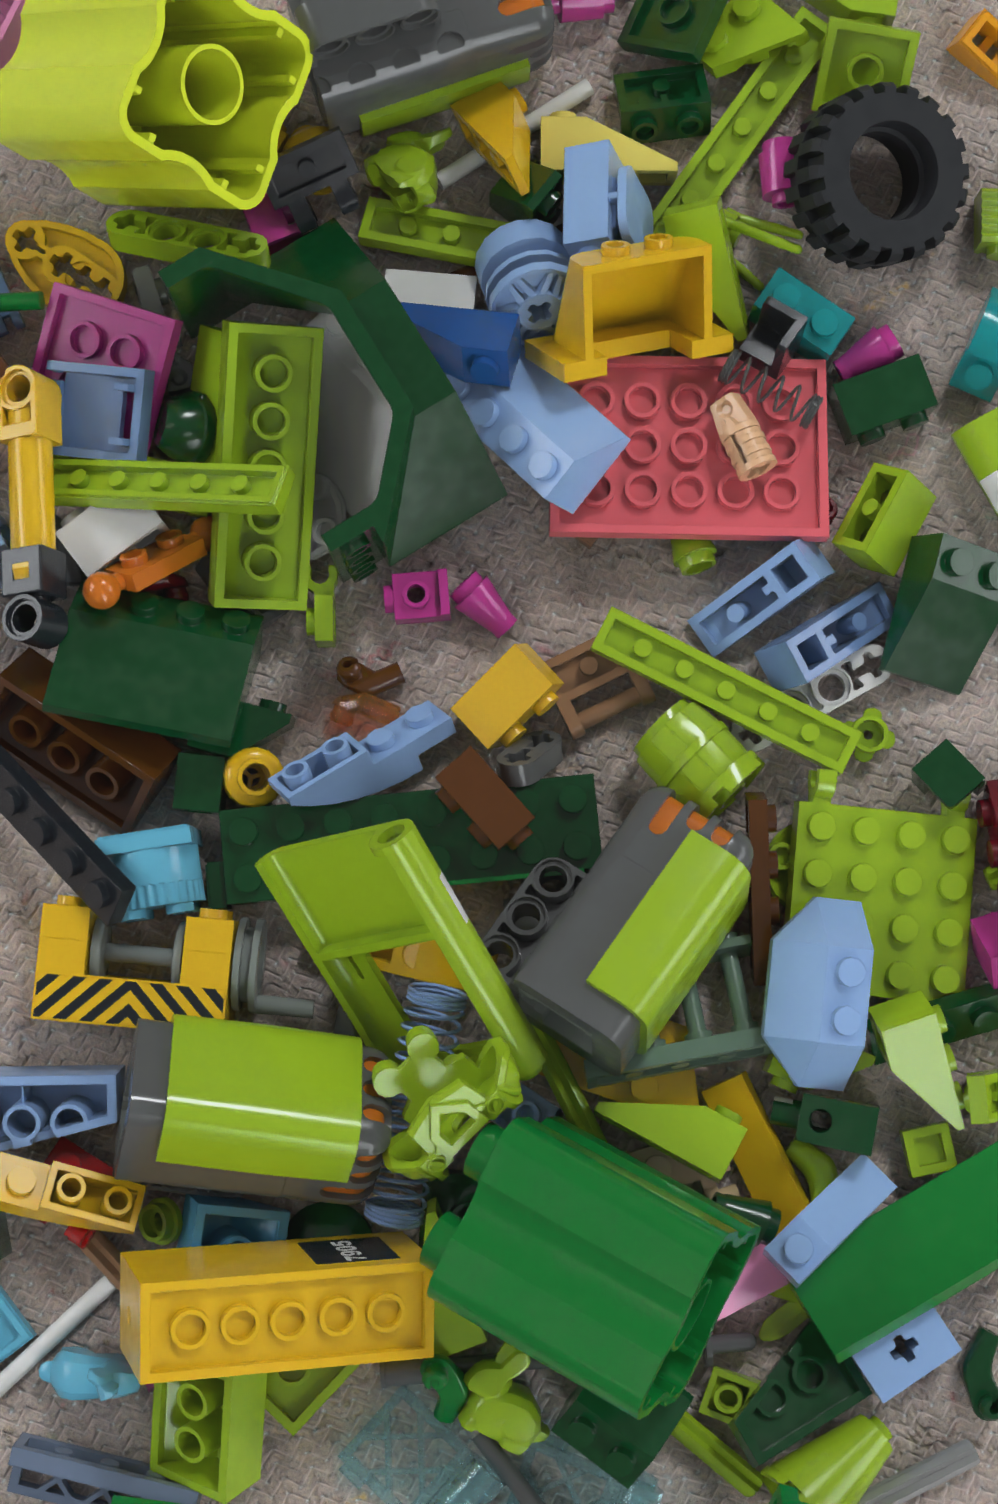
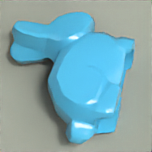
[39,1346,141,1401]

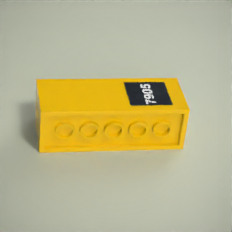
[120,1231,435,1385]

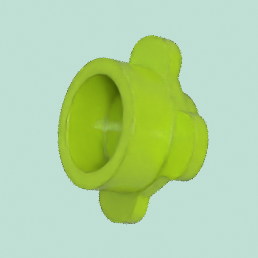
[845,708,895,762]

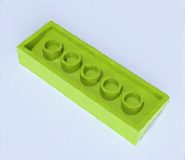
[208,319,324,611]

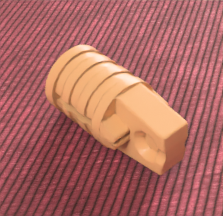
[710,392,778,481]

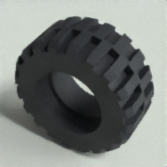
[784,82,970,270]

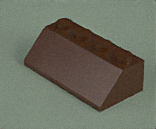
[0,647,182,834]

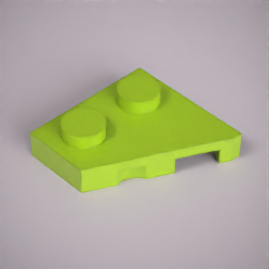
[698,0,810,79]

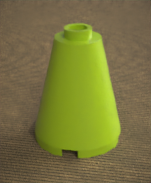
[760,1414,893,1504]

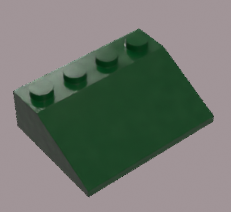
[42,581,264,748]

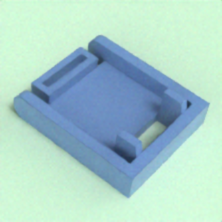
[46,360,155,461]

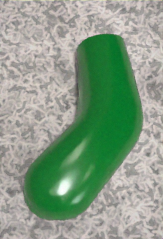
[420,1354,469,1423]

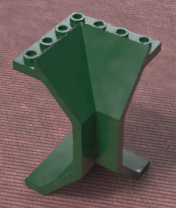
[158,218,508,583]

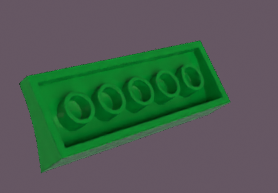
[786,1141,998,1364]

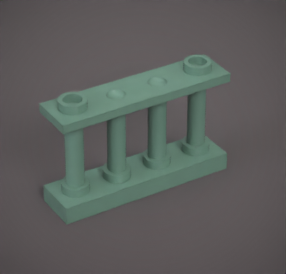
[584,932,772,1089]

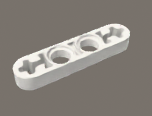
[729,644,891,753]

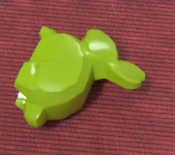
[364,127,452,214]
[458,1342,550,1455]

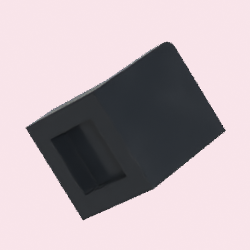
[739,296,808,380]

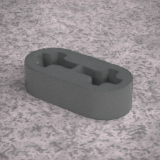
[496,730,563,787]

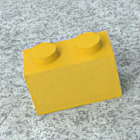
[450,643,565,749]

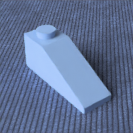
[687,538,835,658]
[763,1154,897,1289]

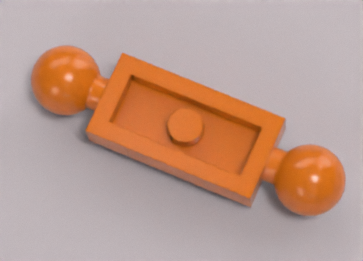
[82,515,212,610]

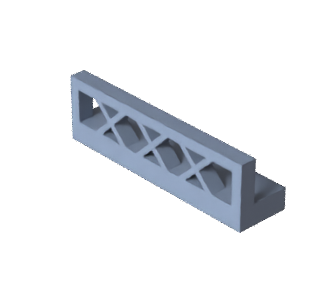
[7,1432,202,1504]

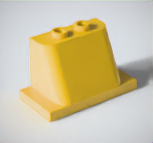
[524,233,733,383]

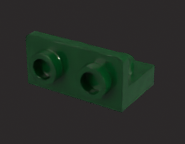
[613,63,711,144]

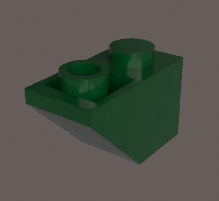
[489,161,563,224]
[187,698,296,758]

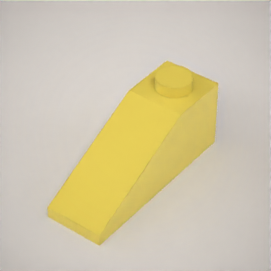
[540,111,678,186]

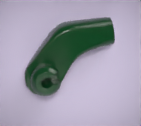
[959,1325,998,1421]

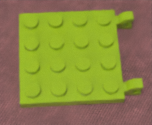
[784,769,978,1001]

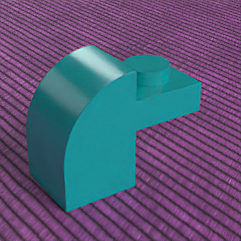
[948,286,998,402]

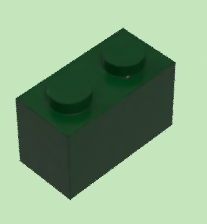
[827,353,938,447]

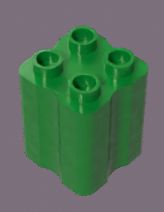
[420,1116,761,1420]

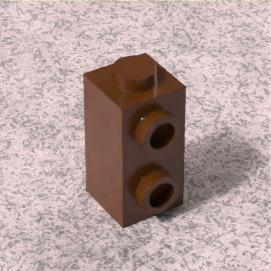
[435,746,535,851]

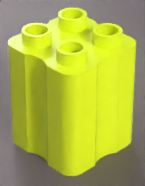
[0,0,313,210]

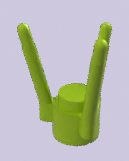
[724,207,804,291]

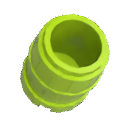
[633,698,766,820]

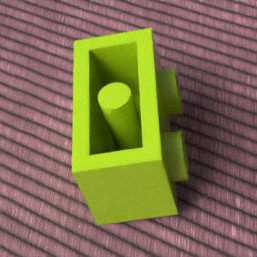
[832,462,937,577]

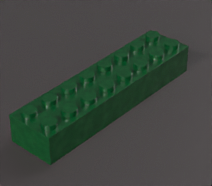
[219,773,602,906]

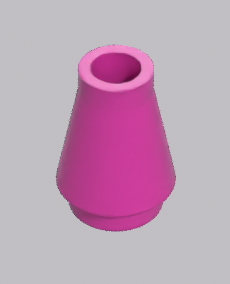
[832,324,904,381]
[450,570,517,639]

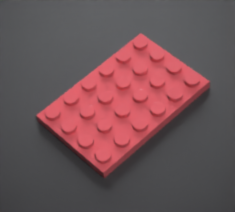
[549,355,830,542]

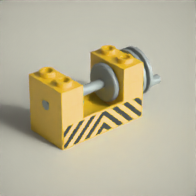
[30,895,315,1028]

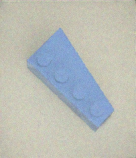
[0,1065,125,1151]

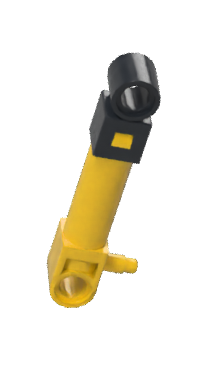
[0,365,69,649]

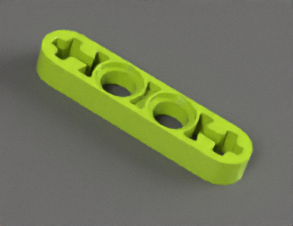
[106,209,271,268]

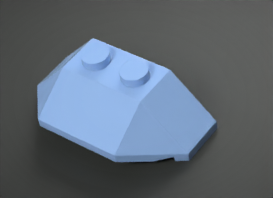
[761,897,874,1091]

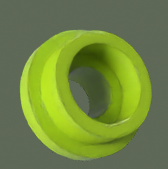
[138,1197,183,1245]

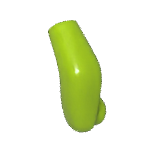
[785,1135,838,1202]

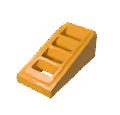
[946,8,998,90]

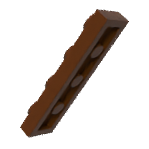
[745,792,780,986]

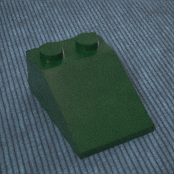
[879,533,998,695]

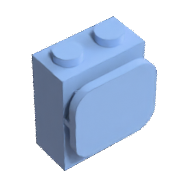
[563,139,653,257]

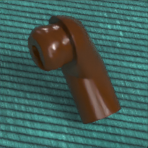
[336,656,406,698]

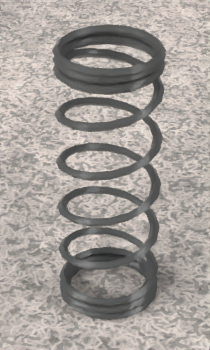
[718,349,824,429]

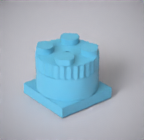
[94,824,206,923]

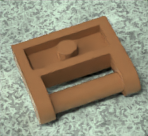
[544,637,656,741]

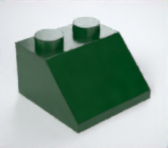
[551,1385,694,1489]

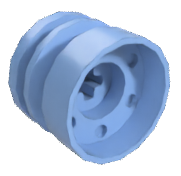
[475,219,570,346]

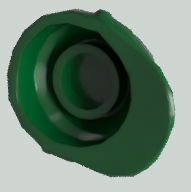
[154,389,217,463]

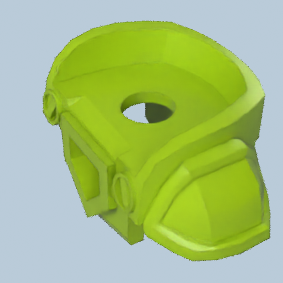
[372,1025,523,1181]

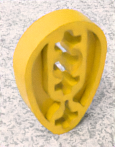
[5,220,128,308]

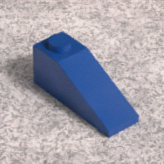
[400,302,522,387]

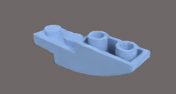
[267,700,456,806]

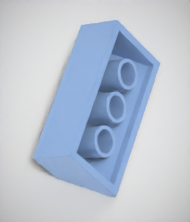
[446,345,631,514]

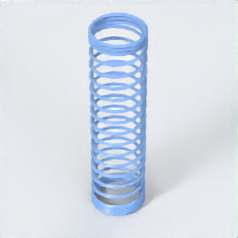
[364,982,468,1230]

